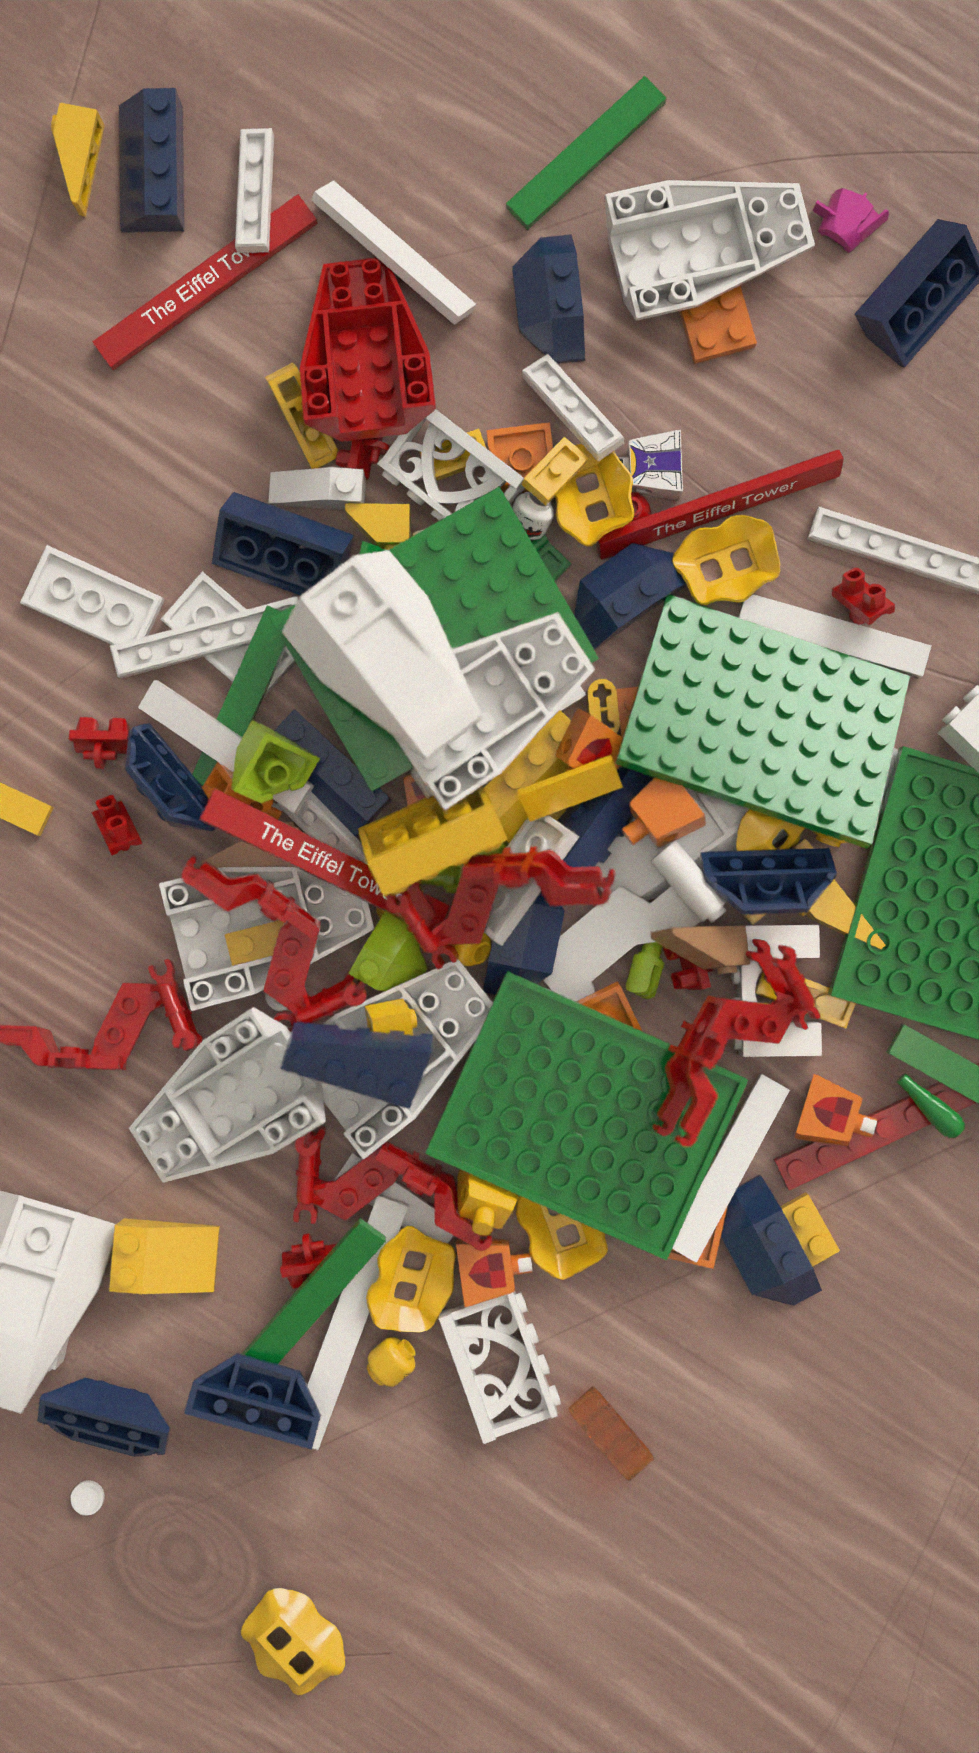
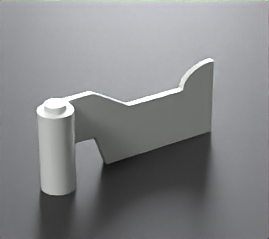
[543,840,727,1001]

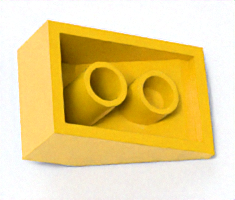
[109,1218,220,1294]

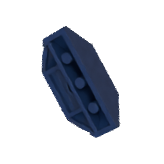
[512,234,585,364]
[574,543,687,650]
[125,723,217,831]
[700,848,837,915]
[483,892,565,995]
[721,1175,822,1306]
[184,1353,321,1450]
[37,1377,170,1457]

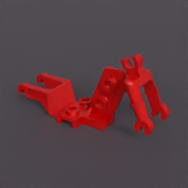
[386,846,616,970]
[181,856,367,1033]
[653,938,820,1147]
[0,959,204,1070]
[293,1127,494,1251]

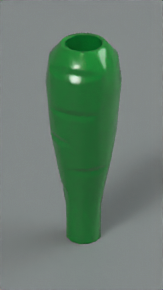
[897,1073,965,1138]

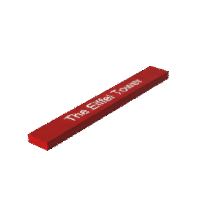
[92,194,318,371]
[597,450,844,560]
[199,789,450,920]

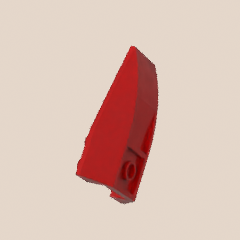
[300,258,436,442]

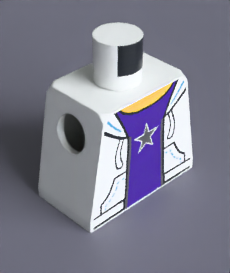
[618,430,683,500]

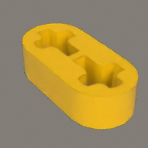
[587,679,620,733]

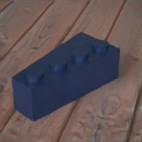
[557,766,655,867]
[280,1022,433,1109]

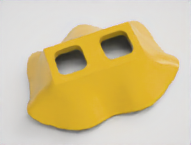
[555,443,634,547]
[672,515,780,605]
[736,809,805,851]
[516,1195,608,1280]
[366,1226,456,1333]
[241,1588,345,1695]

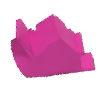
[813,188,889,253]

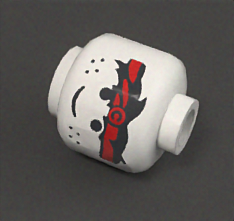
[512,492,554,540]

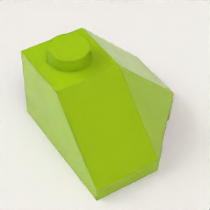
[231,720,320,803]
[348,911,428,991]

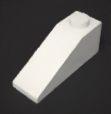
[268,467,366,510]

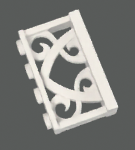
[377,409,525,521]
[439,1291,561,1444]

